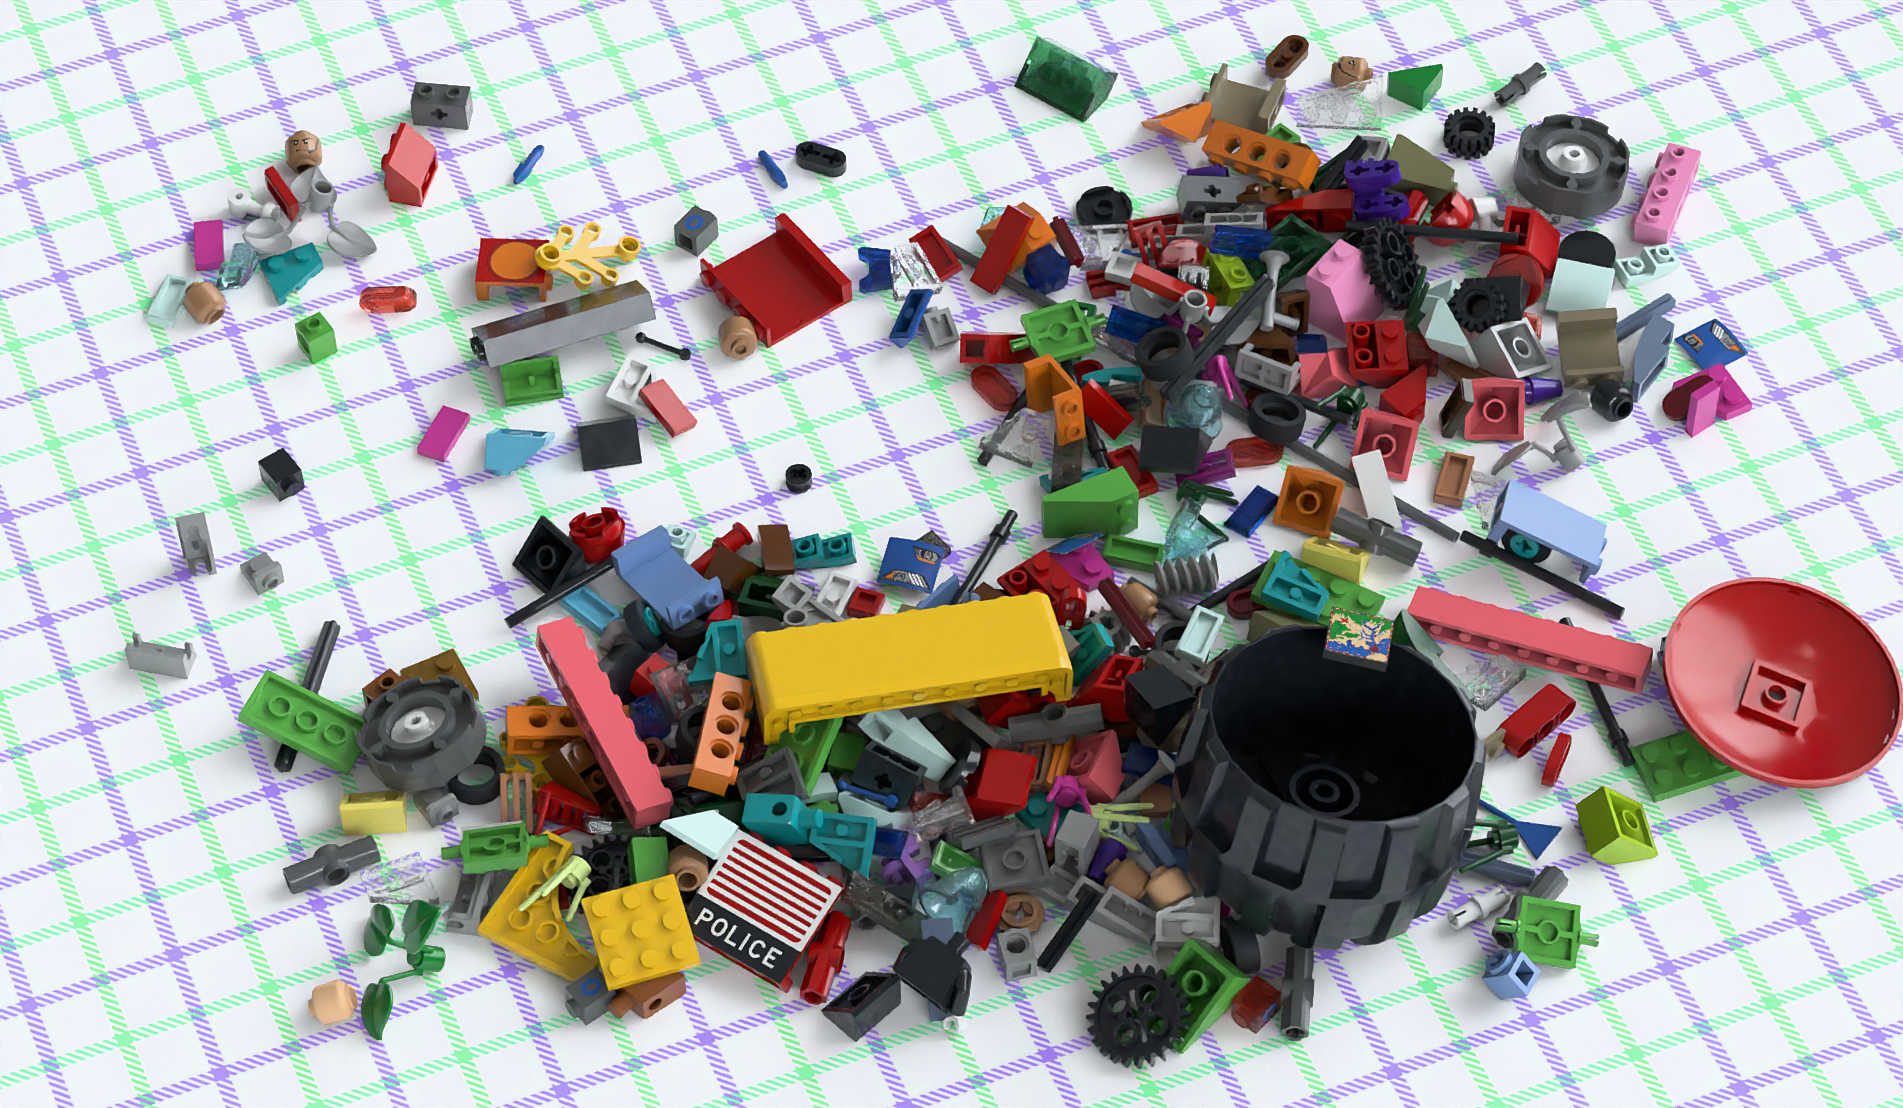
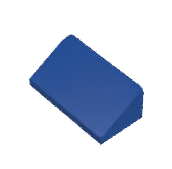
[889,289,934,348]

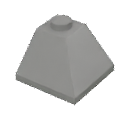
[1469,317,1554,380]

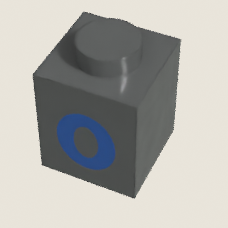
[674,205,719,257]
[565,967,616,1026]

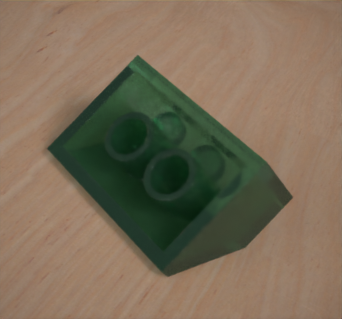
[1014,36,1119,123]
[1239,213,1332,294]

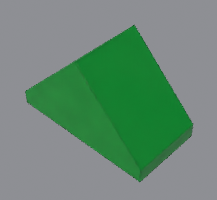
[1386,63,1444,111]

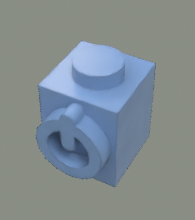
[1481,949,1541,1000]

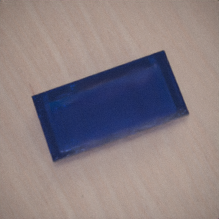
[1223,485,1279,539]
[872,827,909,859]

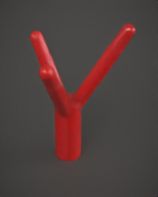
[528,791,573,855]

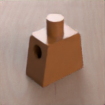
[607,972,686,1019]

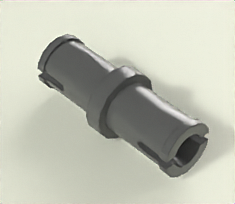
[1494,62,1547,107]

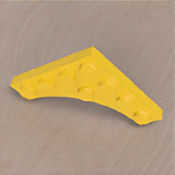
[477,830,600,983]

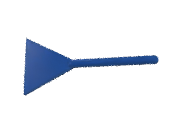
[1478,799,1562,860]

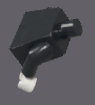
[886,931,972,1034]

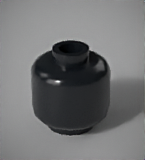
[1590,379,1634,422]

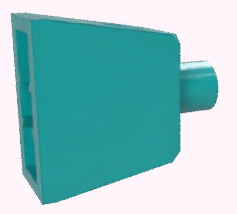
[742,793,823,846]

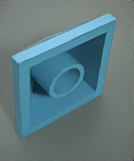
[484,428,555,476]

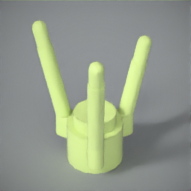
[1084,803,1154,851]
[518,855,591,922]

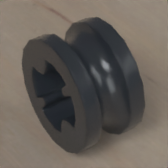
[785,464,812,494]

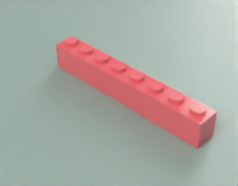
[1407,586,1653,695]
[535,616,674,830]

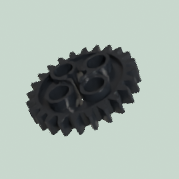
[1361,217,1422,311]
[566,833,633,915]
[1086,964,1191,1069]

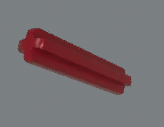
[1049,216,1085,268]
[1097,577,1156,650]

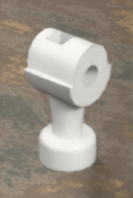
[227,188,281,221]
[1468,197,1500,251]

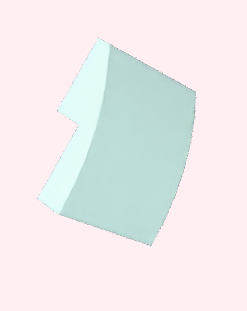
[1545,258,1615,314]

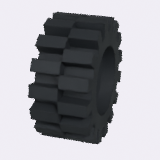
[1443,107,1495,160]
[1450,277,1507,334]

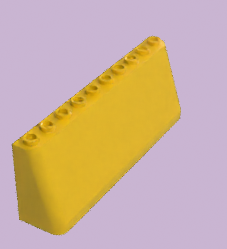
[745,592,1073,745]

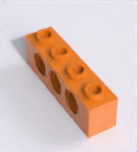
[1201,119,1321,192]
[688,672,755,796]
[505,705,631,755]

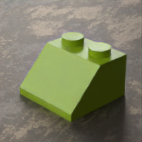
[1575,786,1659,865]

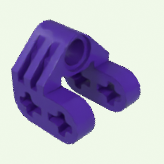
[1344,158,1410,221]

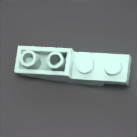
[858,709,957,782]

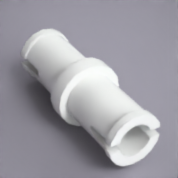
[1447,885,1510,930]

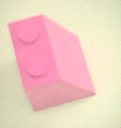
[1305,239,1384,344]

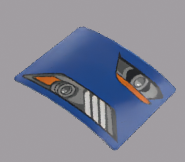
[1674,318,1748,370]
[1033,532,1104,556]
[877,537,945,594]

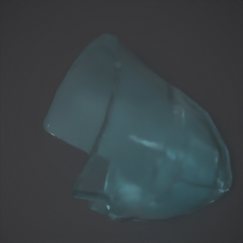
[1164,383,1223,440]
[1163,496,1226,564]
[918,866,988,936]

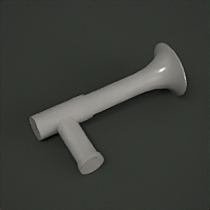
[1259,250,1300,331]
[1108,750,1175,837]

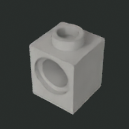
[997,927,1037,983]

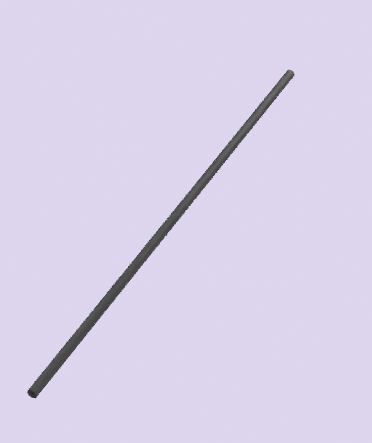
[941,236,1460,543]

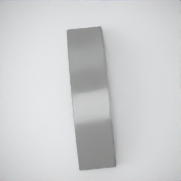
[771,575,845,625]

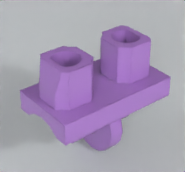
[879,835,935,895]

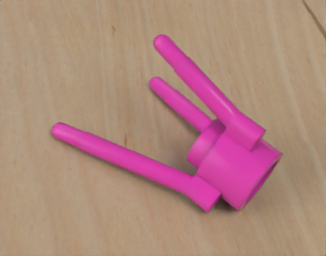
[1201,355,1249,430]
[1046,775,1093,847]

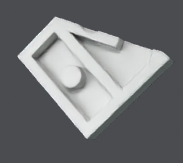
[604,353,658,423]
[1155,896,1220,948]

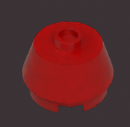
[568,507,625,564]

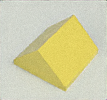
[1301,536,1372,585]
[339,790,407,836]

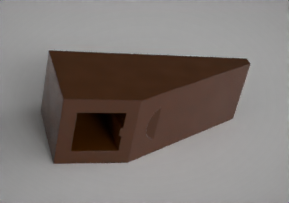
[541,736,627,829]

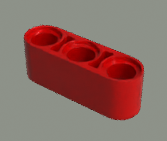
[1496,683,1576,759]

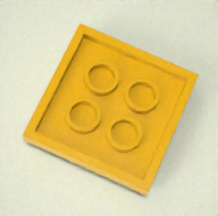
[581,874,701,991]

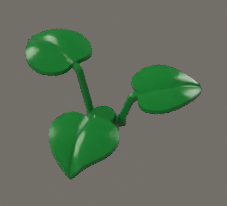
[361,899,446,1041]

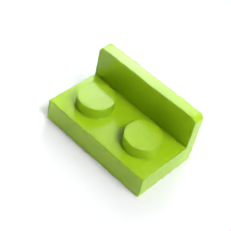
[1200,246,1255,307]

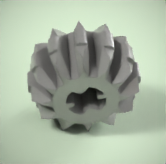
[1082,606,1132,657]

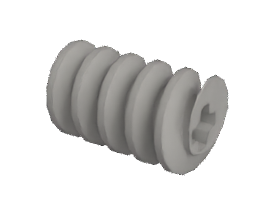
[1153,552,1219,598]

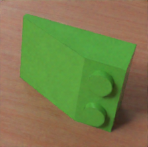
[1041,466,1139,539]
[1136,937,1251,1054]

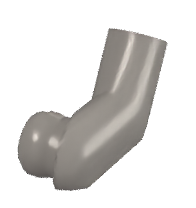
[597,618,632,652]

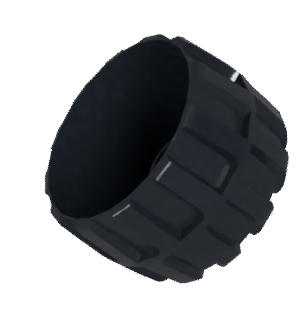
[1169,624,1486,950]

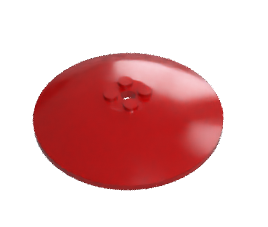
[1662,577,1903,789]

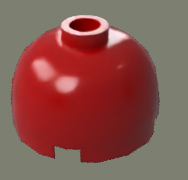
[1421,190,1474,247]

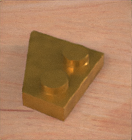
[400,648,479,700]

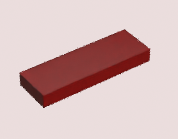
[970,204,1035,295]
[1130,262,1218,317]

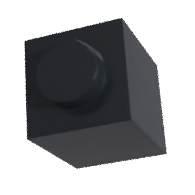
[258,448,305,502]

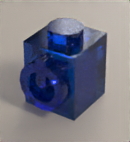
[1023,243,1070,295]
[629,691,672,741]

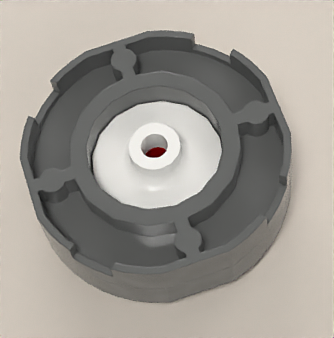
[1513,114,1630,220]
[356,674,487,792]

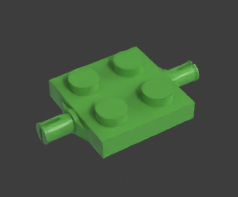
[1009,299,1107,363]
[441,823,550,874]
[1494,895,1600,970]

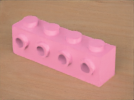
[1630,142,1701,246]

